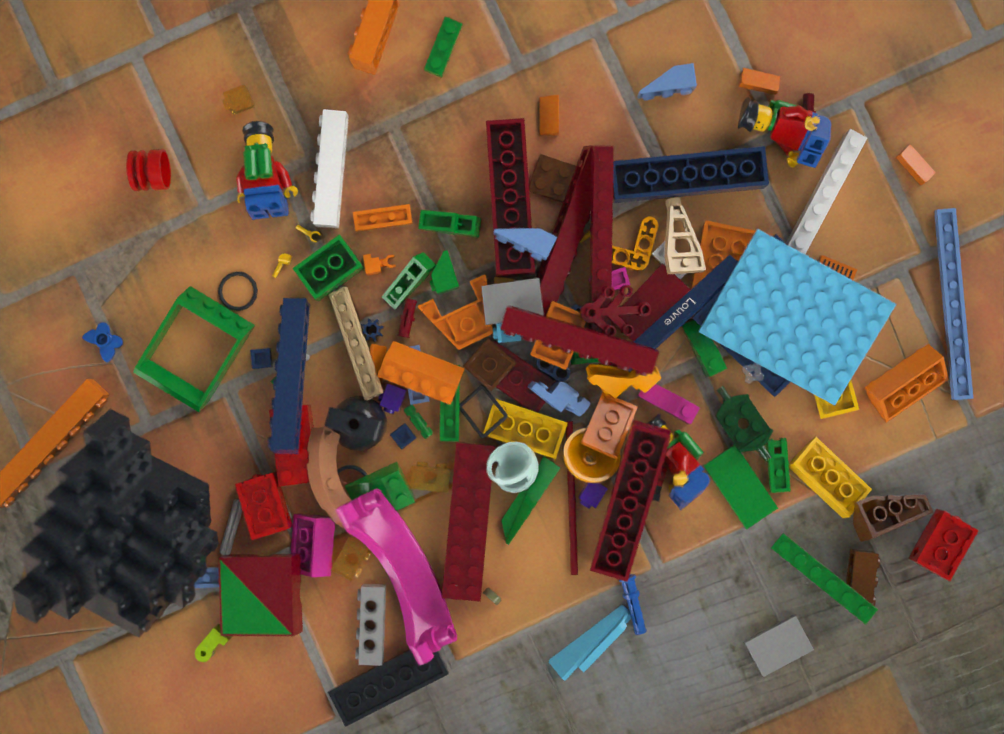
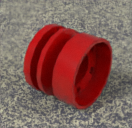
[126,149,171,191]

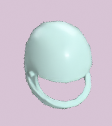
[487,442,539,493]

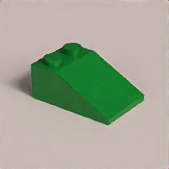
[345,462,415,511]

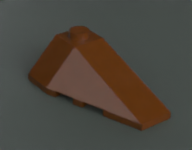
[853,495,934,542]

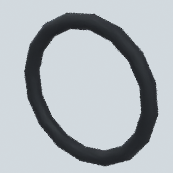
[218,272,258,311]

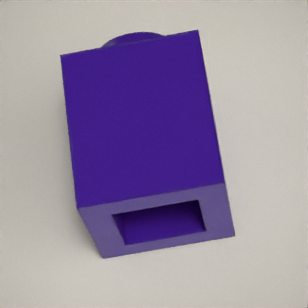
[578,482,607,509]

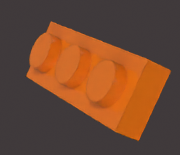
[353,204,413,232]

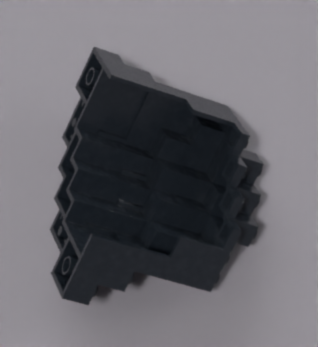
[11,409,219,638]

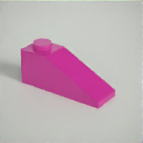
[638,384,700,425]

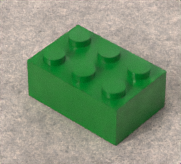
[292,234,364,302]

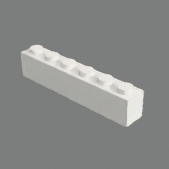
[311,109,348,228]

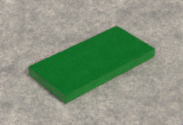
[703,445,778,530]

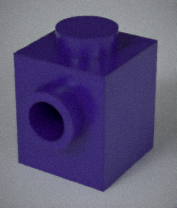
[378,384,407,414]

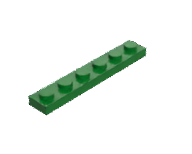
[771,533,878,625]

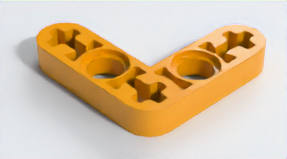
[612,217,658,271]

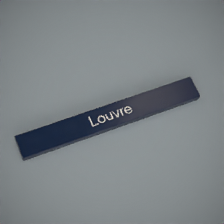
[628,255,738,372]

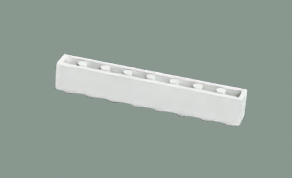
[786,129,867,254]

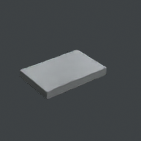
[481,278,544,325]
[744,615,814,677]

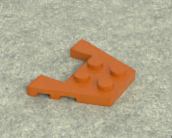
[418,274,493,350]

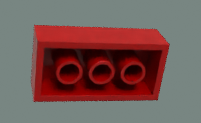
[269,404,314,487]

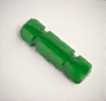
[404,405,433,439]

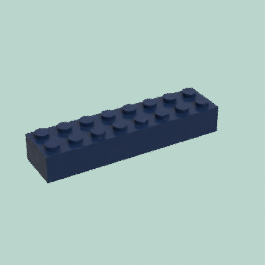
[613,146,769,203]

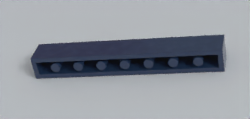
[268,298,310,454]

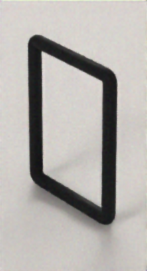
[460,385,507,438]

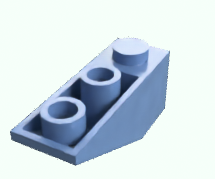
[637,63,697,100]
[494,228,557,261]

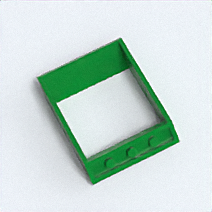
[133,286,255,412]

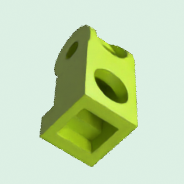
[195,624,233,662]

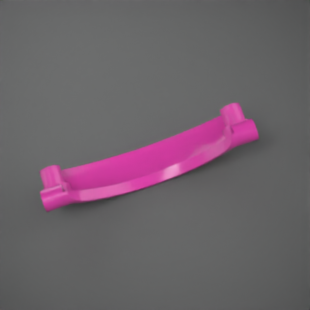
[335,489,457,665]

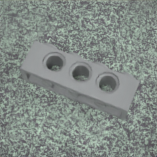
[355,584,386,666]

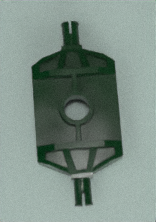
[715,386,773,461]

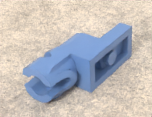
[528,381,590,417]

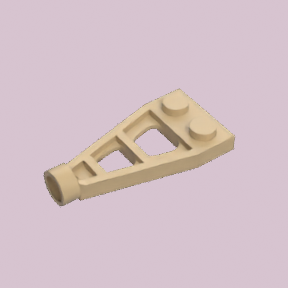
[664,197,706,274]

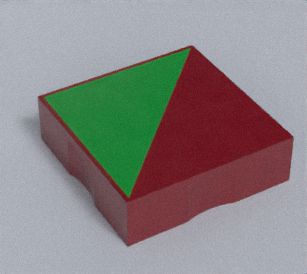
[218,554,303,636]

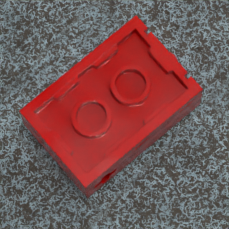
[235,471,293,540]
[908,509,979,581]

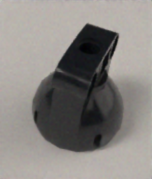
[324,396,387,451]

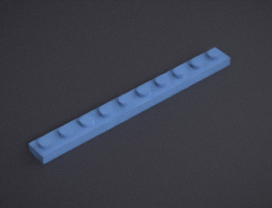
[934,208,974,400]

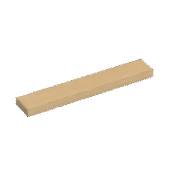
[329,286,384,400]

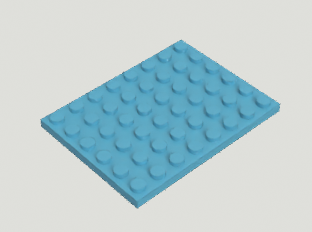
[698,229,896,405]

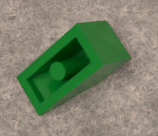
[429,250,459,295]

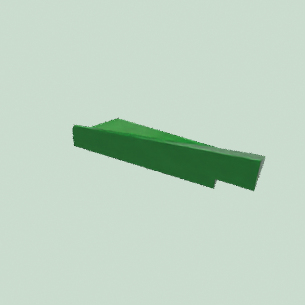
[501,456,560,545]

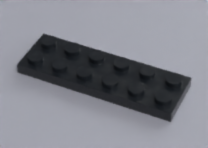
[328,649,449,727]

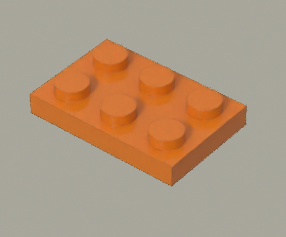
[530,301,586,370]
[580,392,638,459]

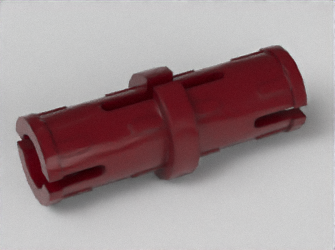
[397,298,418,338]

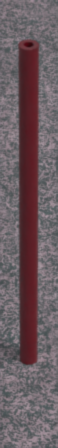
[565,421,578,575]

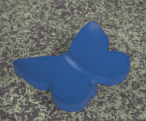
[82,322,123,362]

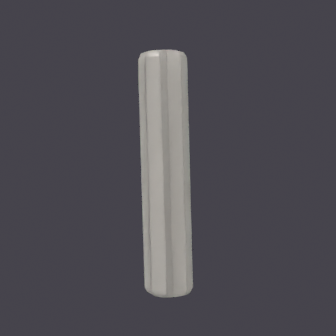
[219,499,243,555]

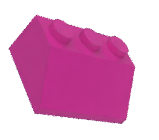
[291,514,335,577]

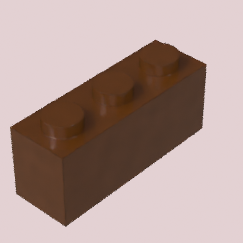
[846,549,880,606]

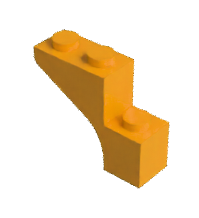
[585,364,662,398]

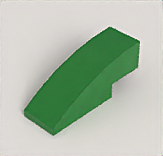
[418,210,482,238]

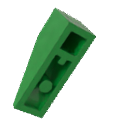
[382,252,436,310]
[682,320,727,377]

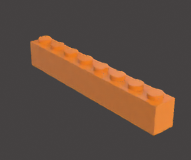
[0,379,110,508]

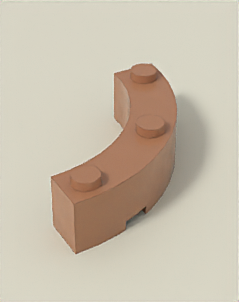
[307,427,351,530]

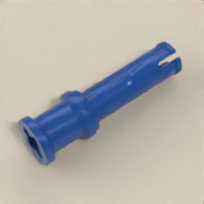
[619,574,647,635]

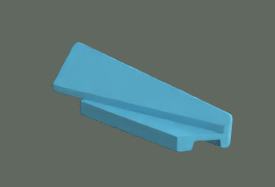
[549,605,631,681]

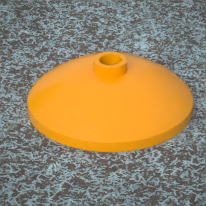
[563,428,620,483]

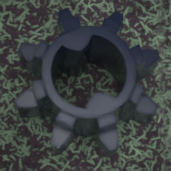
[361,318,384,342]

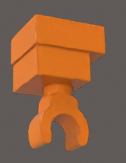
[363,254,396,276]

